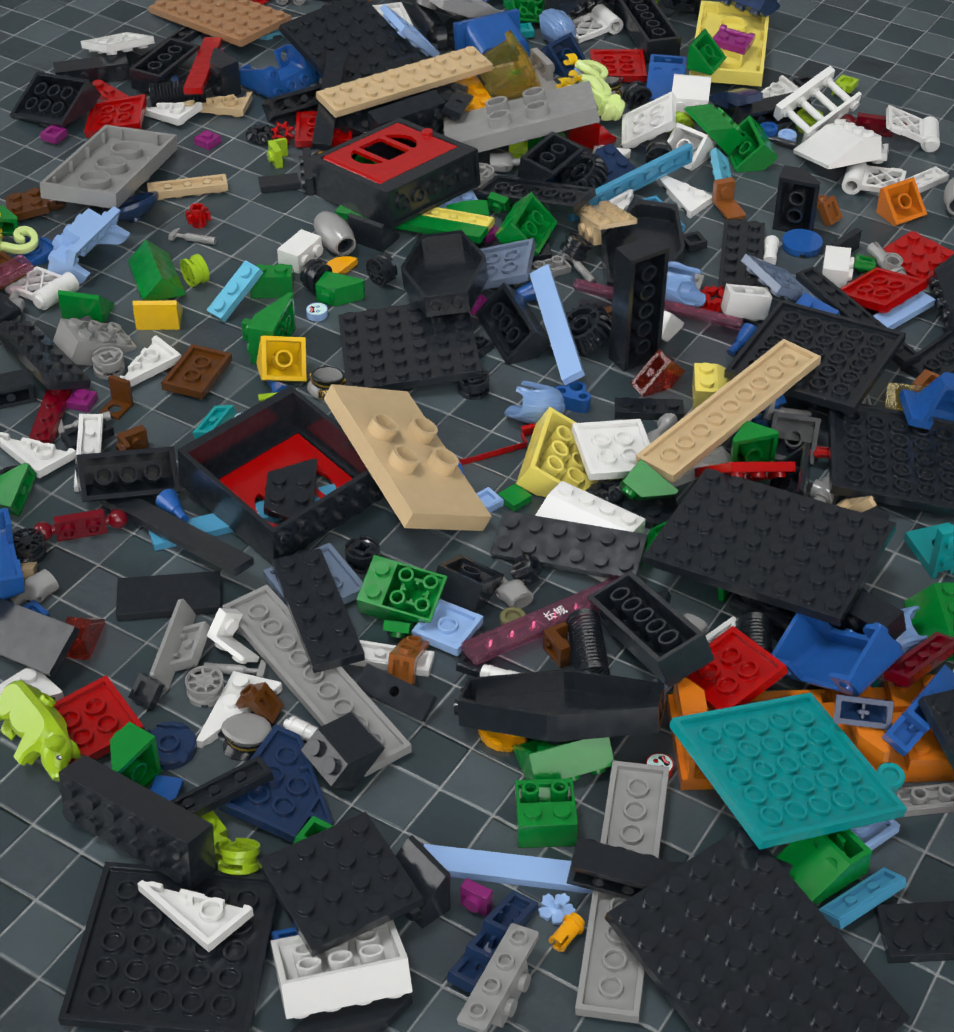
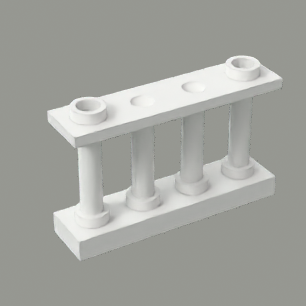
[773,66,862,143]

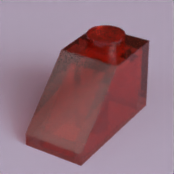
[630,349,685,397]
[65,616,105,660]

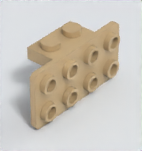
[575,201,638,246]

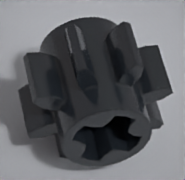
[511,553,542,585]

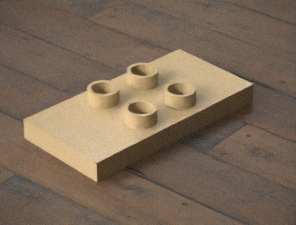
[324,384,492,531]

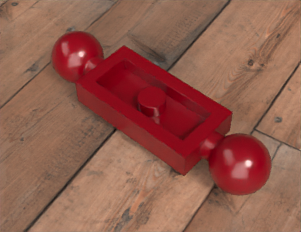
[840,112,907,138]
[33,509,128,541]

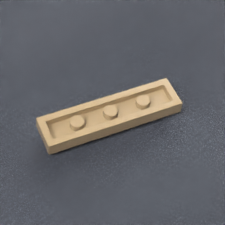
[147,174,228,200]

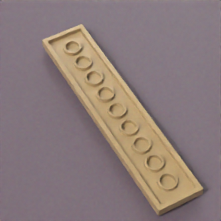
[316,46,493,118]
[635,339,821,483]

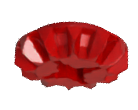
[700,284,725,313]

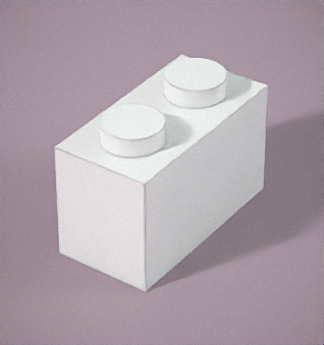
[277,229,323,274]
[822,245,854,288]
[721,284,772,321]

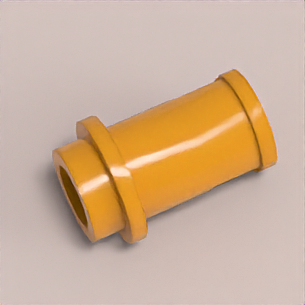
[548,912,585,952]

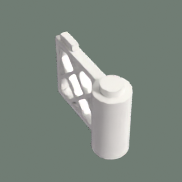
[572,4,623,43]
[886,105,940,152]
[842,162,906,195]
[5,266,79,310]

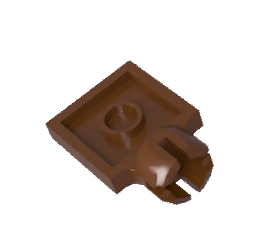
[5,187,66,221]

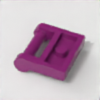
[713,24,756,55]

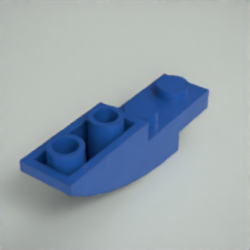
[882,665,954,757]

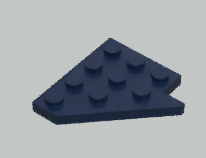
[218,724,333,843]

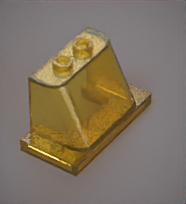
[480,30,542,100]

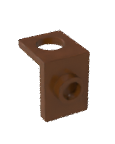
[99,375,134,420]

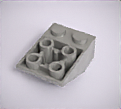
[53,318,137,366]

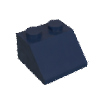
[540,32,586,77]

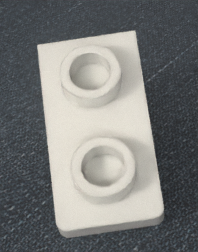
[207,608,260,664]

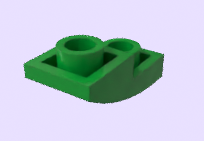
[446,200,491,217]

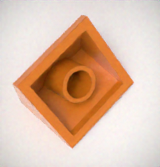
[876,177,927,226]

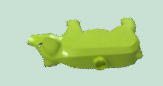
[0,679,81,782]

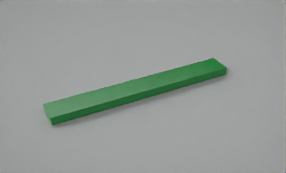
[334,205,489,244]

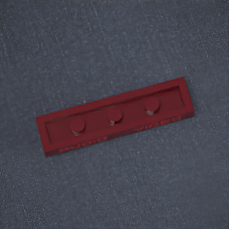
[29,389,72,444]
[883,632,954,688]

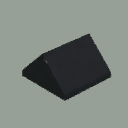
[348,213,400,252]

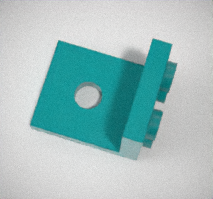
[904,522,954,579]

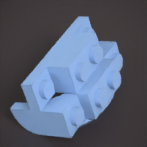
[47,206,130,284]

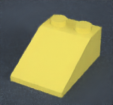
[692,363,762,415]

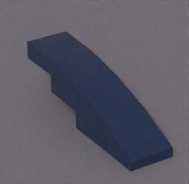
[709,88,763,109]
[447,890,539,994]

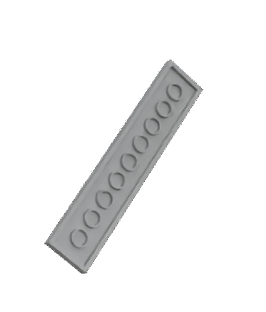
[223,585,412,777]
[575,760,669,1024]

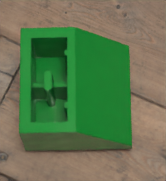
[515,778,578,848]

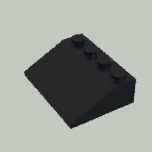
[9,72,101,127]

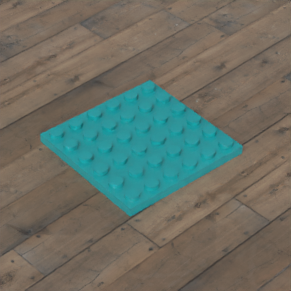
[669,692,907,850]

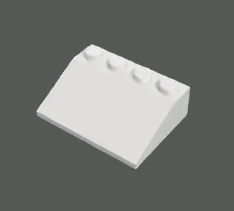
[793,119,882,169]
[535,481,645,583]
[271,920,412,1019]

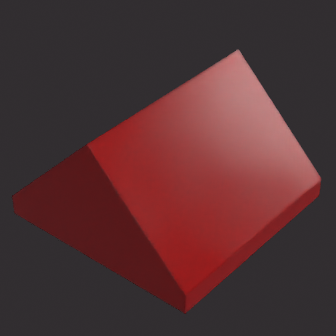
[569,123,617,150]

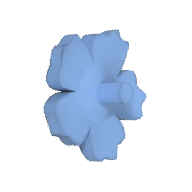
[538,893,576,925]

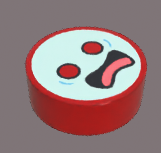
[646,753,674,779]

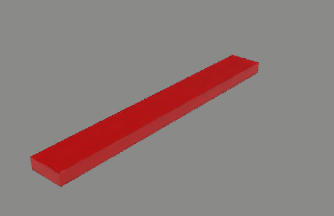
[183,37,222,95]

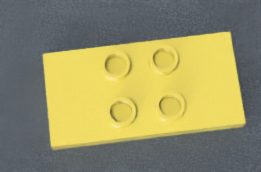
[689,0,769,87]

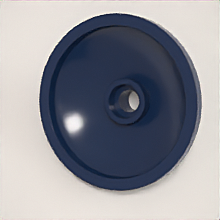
[100,191,159,223]

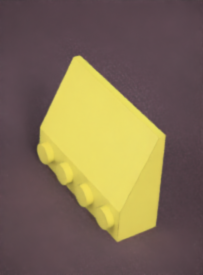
[516,407,598,497]

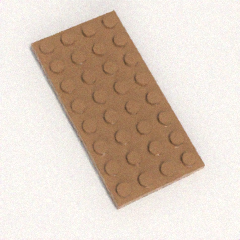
[148,0,292,47]

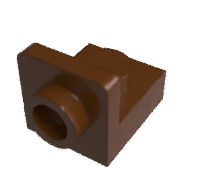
[115,425,149,451]
[543,621,571,668]
[235,682,284,724]

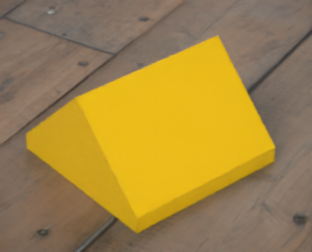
[133,300,183,330]
[256,336,307,382]

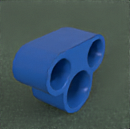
[555,381,591,413]

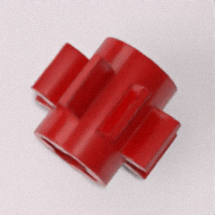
[271,121,295,145]
[185,203,211,228]

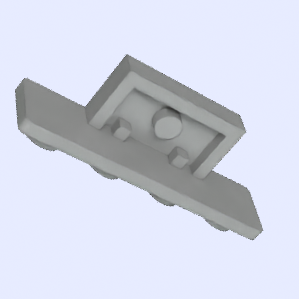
[513,48,557,92]
[150,599,210,691]
[457,923,539,1032]

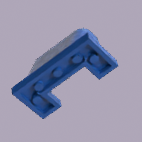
[453,9,530,65]
[898,372,954,430]

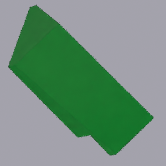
[128,240,186,301]

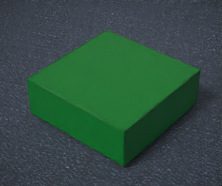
[498,483,532,512]

